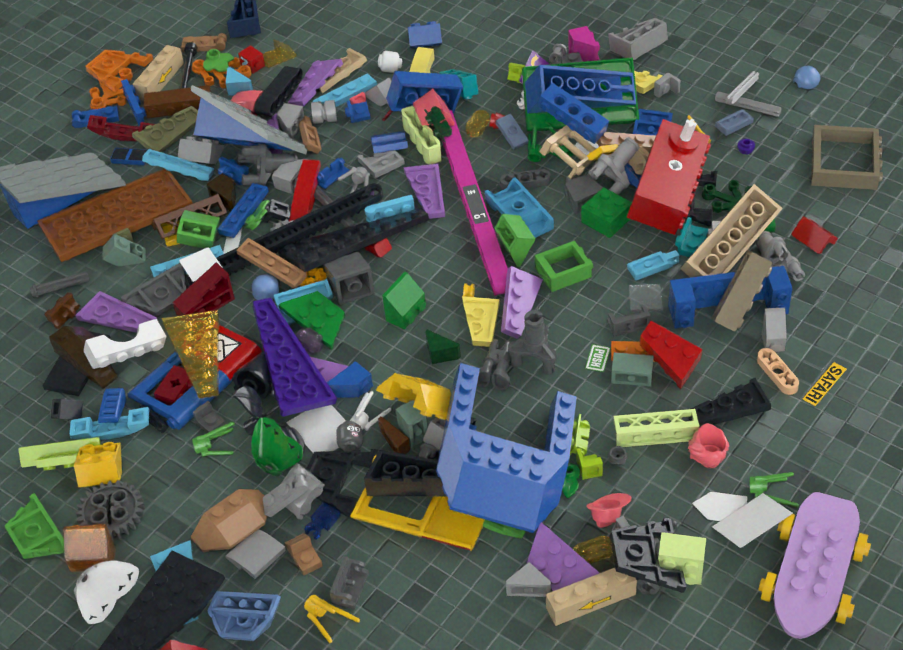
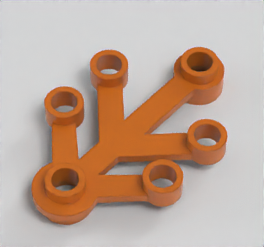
[191,57,251,88]
[89,68,135,109]

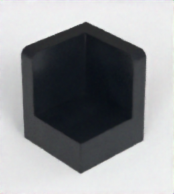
[51,399,83,420]

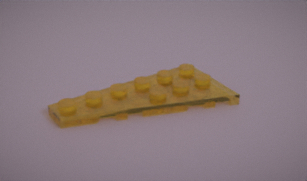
[161,310,219,399]

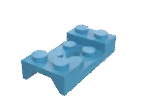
[485,177,554,238]

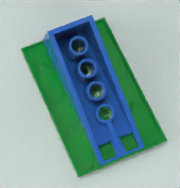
[522,57,639,132]

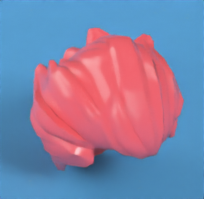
[688,423,729,469]

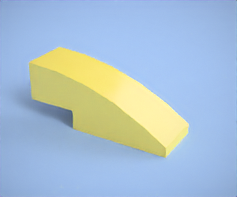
[409,47,434,73]

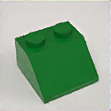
[382,272,426,330]

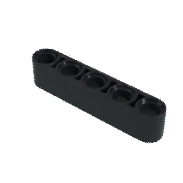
[254,66,303,116]

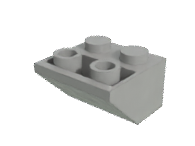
[178,136,225,165]

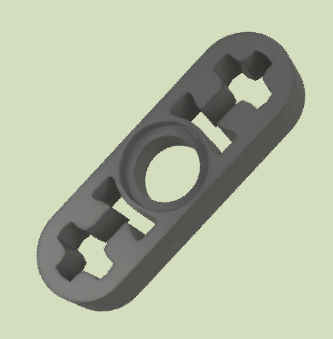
[500,169,551,190]

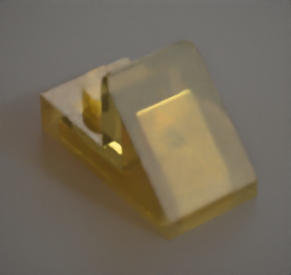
[263,39,297,68]

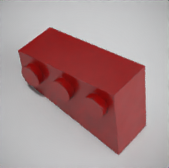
[640,321,703,390]

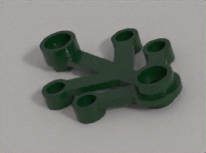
[702,180,752,213]

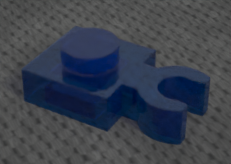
[304,502,341,540]

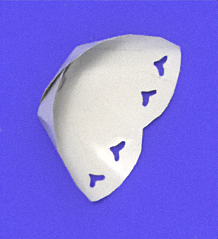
[74,561,139,624]

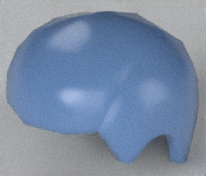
[793,66,820,89]
[251,274,280,300]

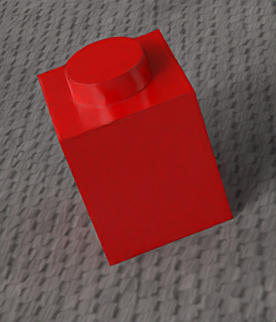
[238,45,265,74]

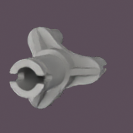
[587,137,640,195]
[754,231,805,281]

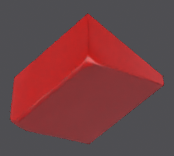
[364,238,392,258]

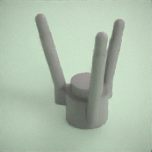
[338,167,370,194]

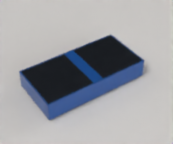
[110,148,148,165]

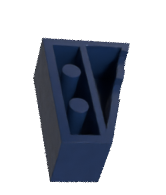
[227,0,261,38]

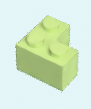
[658,532,706,585]

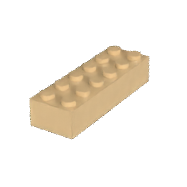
[680,184,783,278]

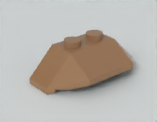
[191,489,268,552]

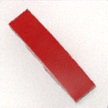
[289,159,321,221]

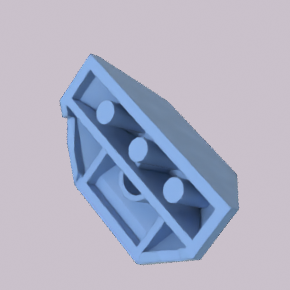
[207,591,281,641]

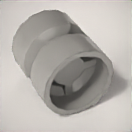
[311,100,337,124]

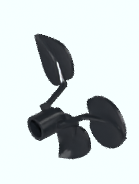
[232,385,305,463]

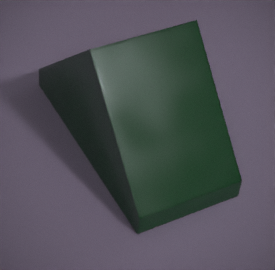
[425,329,461,364]

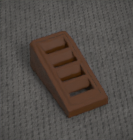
[378,416,410,454]

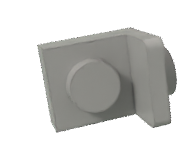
[654,73,681,98]

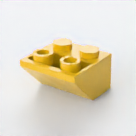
[74,442,122,488]

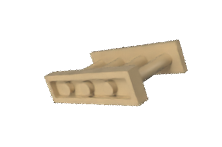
[539,125,598,179]

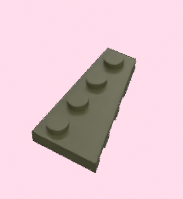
[132,106,198,152]

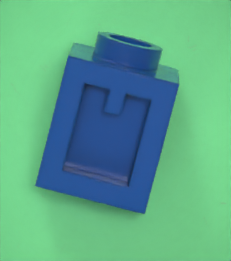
[344,101,370,123]

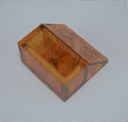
[63,524,116,572]

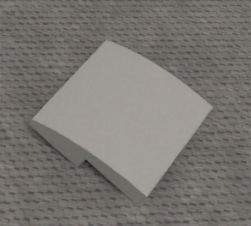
[225,529,286,579]

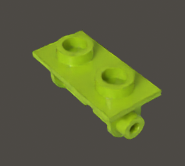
[570,414,590,456]

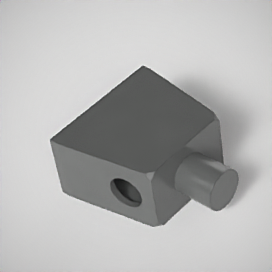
[565,175,603,214]

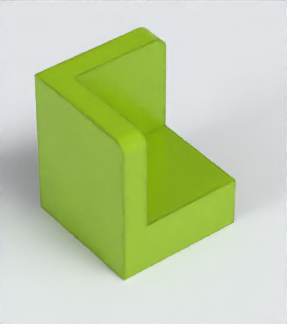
[576,448,603,480]

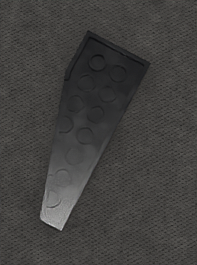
[278,209,429,272]
[98,550,225,650]

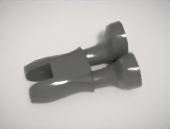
[477,339,510,390]

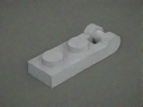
[263,468,308,517]

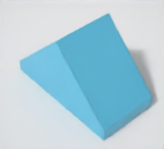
[226,67,253,96]

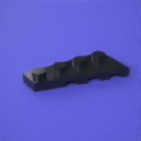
[688,378,771,428]

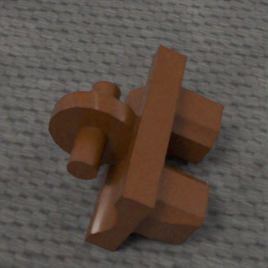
[44,292,80,329]

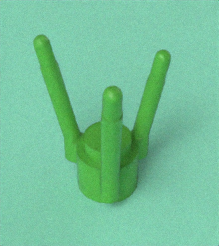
[192,422,235,457]
[750,472,799,507]

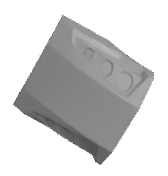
[282,463,325,520]

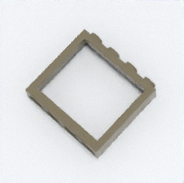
[811,125,883,190]

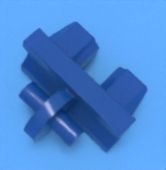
[218,157,249,185]

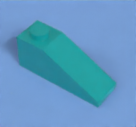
[439,69,479,99]

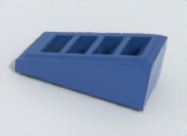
[98,388,126,423]

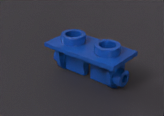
[317,158,349,189]

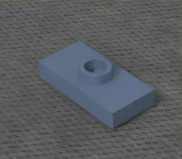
[715,109,754,136]
[496,113,529,150]

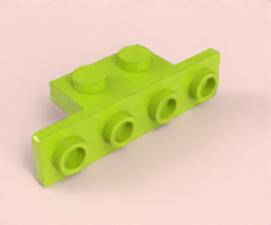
[19,437,101,470]

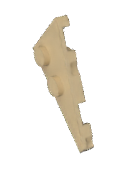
[319,48,367,93]

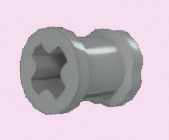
[549,44,567,64]

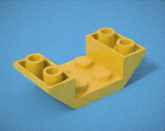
[376,373,451,420]

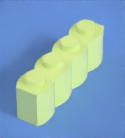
[401,105,442,165]

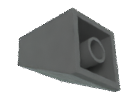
[324,252,375,305]

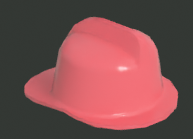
[586,493,632,528]

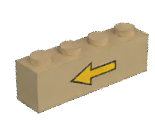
[133,45,184,101]
[546,568,637,626]

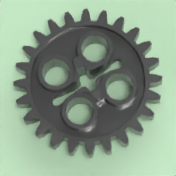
[76,480,145,542]

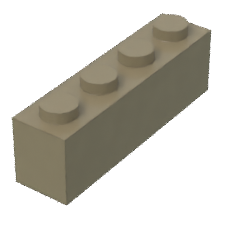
[711,250,772,332]

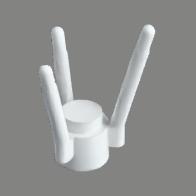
[350,391,392,431]

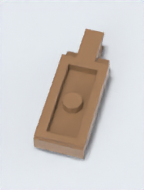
[299,116,322,154]

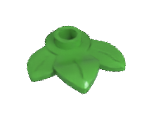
[203,49,234,72]
[245,200,270,230]

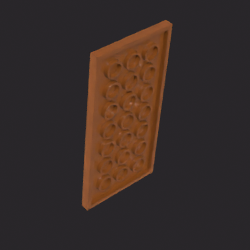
[37,169,193,262]

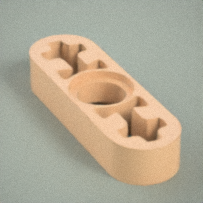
[757,348,799,395]

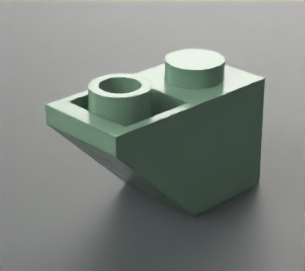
[103,234,146,267]

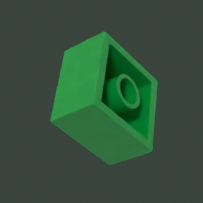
[581,187,632,238]

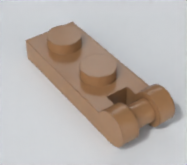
[181,33,227,52]

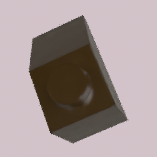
[206,173,236,212]

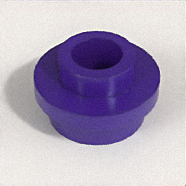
[737,139,755,155]

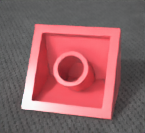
[413,89,455,126]

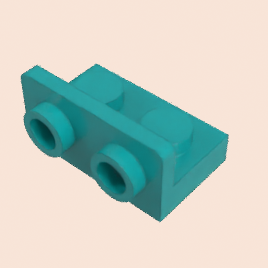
[675,217,708,257]

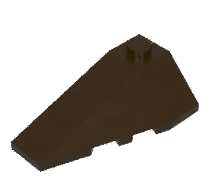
[49,326,118,389]

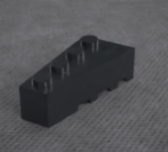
[364,450,447,497]

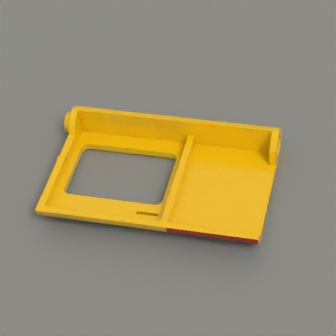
[350,455,485,551]

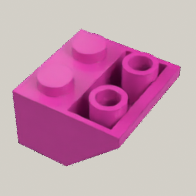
[568,26,600,62]

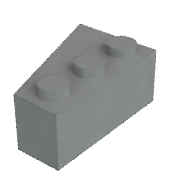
[608,18,668,60]

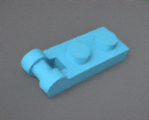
[365,195,415,222]

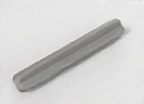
[725,71,759,105]
[715,92,781,117]

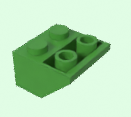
[177,210,220,249]
[495,214,535,267]

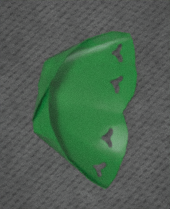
[251,417,303,476]

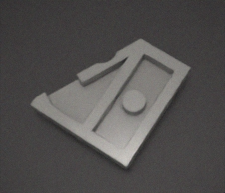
[358,150,405,178]

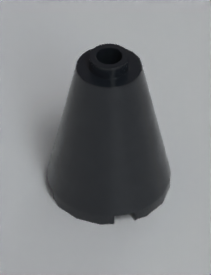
[232,351,272,400]

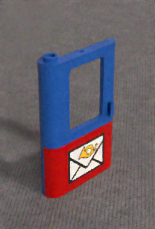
[127,321,262,430]

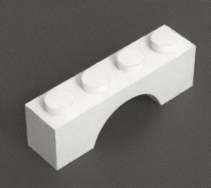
[84,319,166,369]

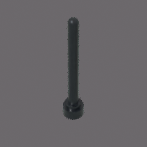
[180,42,198,89]

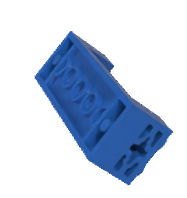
[668,266,792,329]

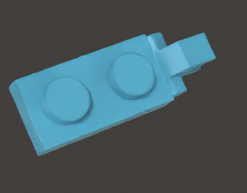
[627,250,679,281]

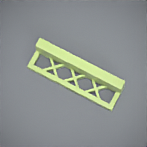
[614,409,699,447]

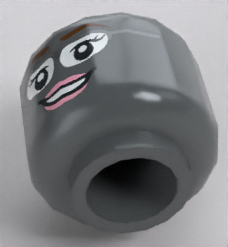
[336,420,363,452]

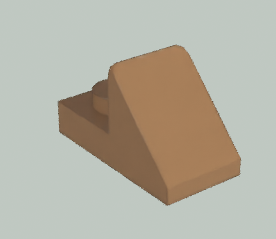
[284,534,323,576]

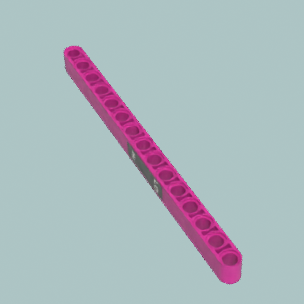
[441,110,508,296]

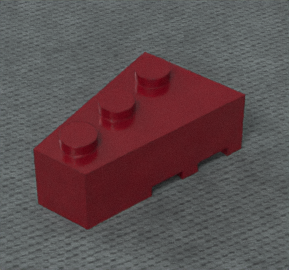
[173,262,235,327]

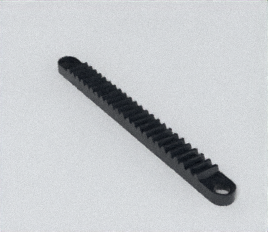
[187,183,383,286]

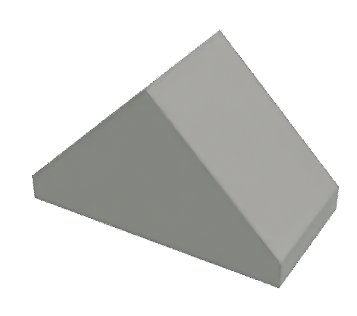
[506,562,551,597]

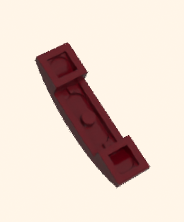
[87,115,155,141]

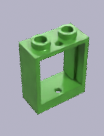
[535,241,593,292]

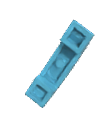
[69,407,149,440]

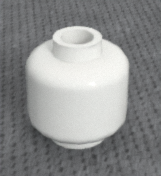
[378,51,402,73]

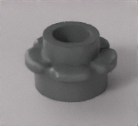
[608,446,628,465]

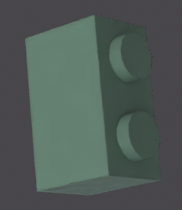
[611,352,654,387]
[396,400,427,450]

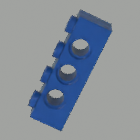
[538,83,609,144]

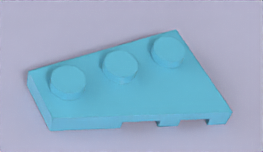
[273,279,333,326]

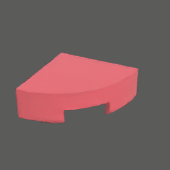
[350,92,366,104]

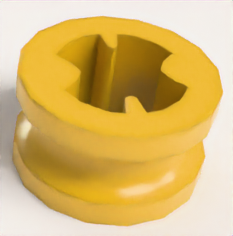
[463,283,475,297]

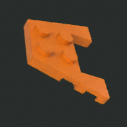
[85,50,153,92]

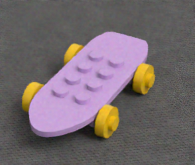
[758,492,871,639]

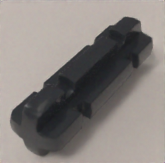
[138,405,168,433]

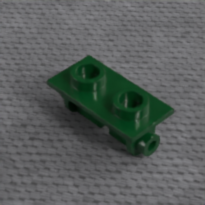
[424,106,452,143]

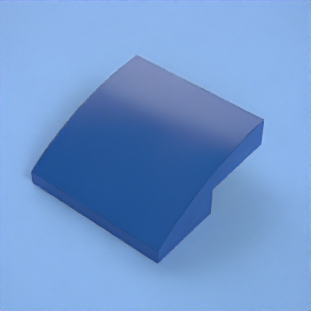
[633,109,673,135]
[370,131,408,153]

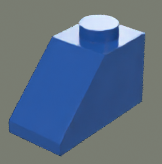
[327,361,373,398]

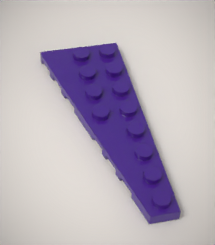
[252,298,337,417]

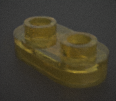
[466,110,490,137]
[573,536,613,564]

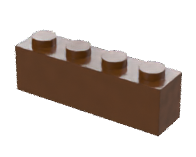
[144,85,211,119]

